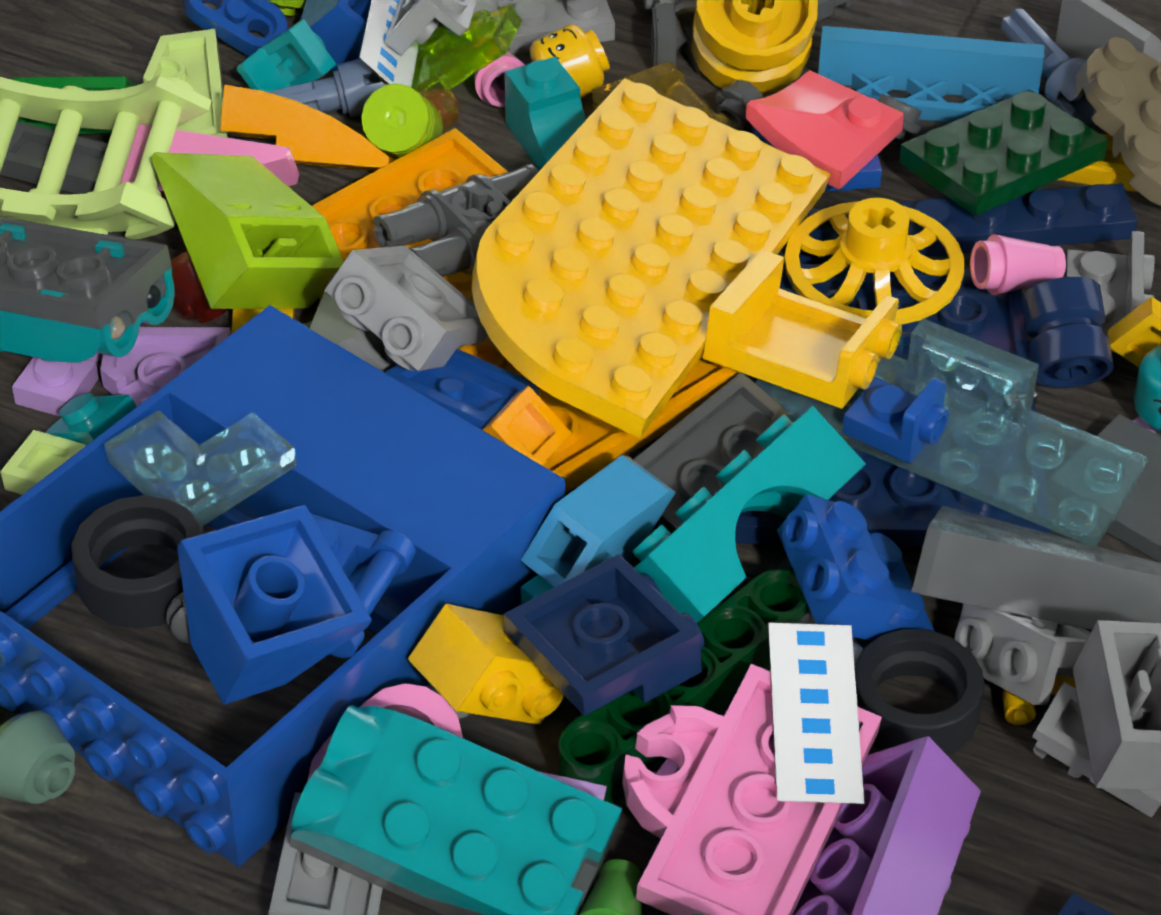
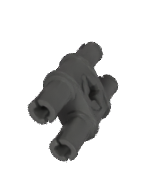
[373,164,539,277]

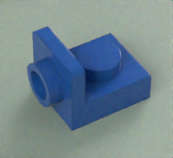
[842,377,949,464]

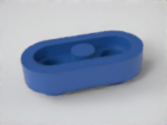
[183,0,287,56]

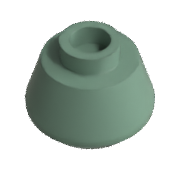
[0,711,75,804]

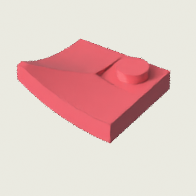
[746,70,904,190]

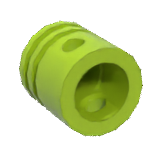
[361,83,443,159]

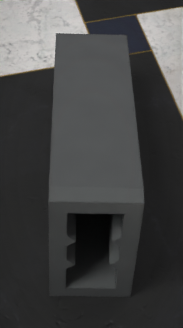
[912,506,1161,630]

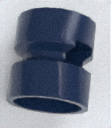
[1021,277,1114,389]

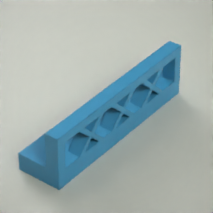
[818,26,1044,123]

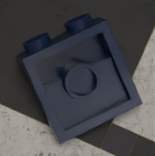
[504,554,704,716]

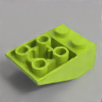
[150,152,344,309]

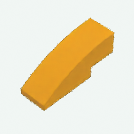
[220,85,395,171]

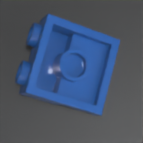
[777,494,934,642]

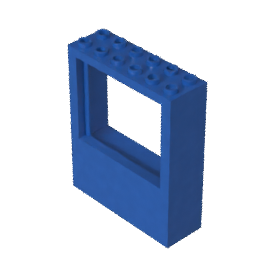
[0,305,565,868]

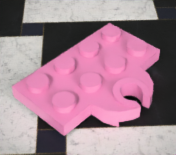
[622,664,882,915]

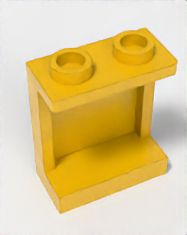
[703,250,902,409]

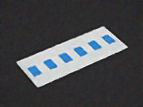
[359,0,419,87]
[768,623,864,804]

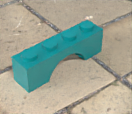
[632,406,866,623]

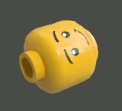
[530,24,610,99]

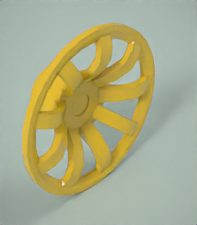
[784,198,964,325]

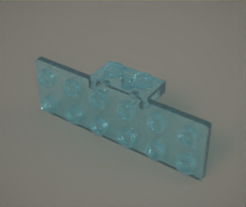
[755,318,1148,546]

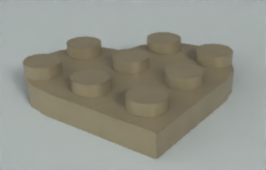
[1075,37,1161,205]

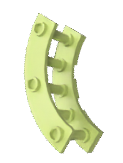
[0,75,212,240]

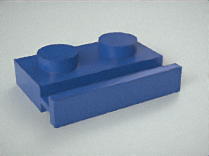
[385,349,539,430]

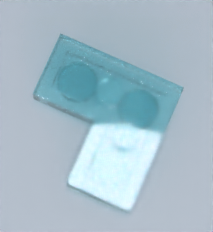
[104,410,297,526]

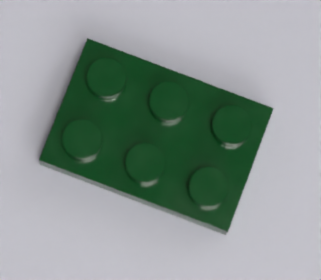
[900,89,1108,216]

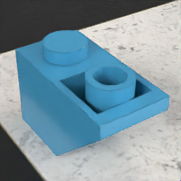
[521,455,676,587]

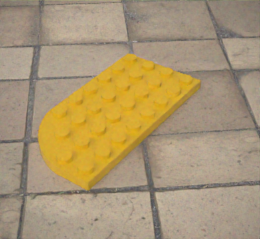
[472,78,831,439]

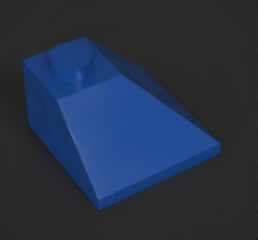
[177,505,372,705]

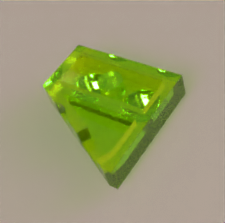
[411,4,522,95]

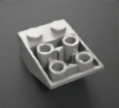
[1072,620,1161,791]

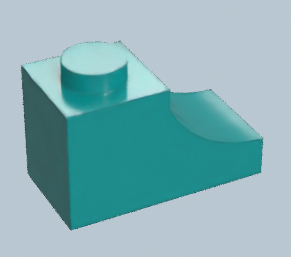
[505,56,586,171]

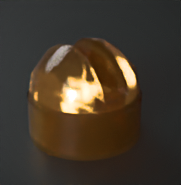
[418,88,460,132]

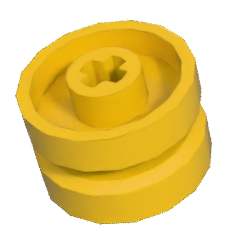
[691,0,818,95]

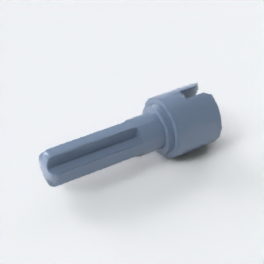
[1001,9,1097,127]
[268,59,388,118]

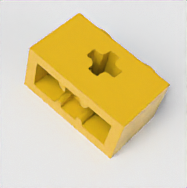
[408,604,563,725]

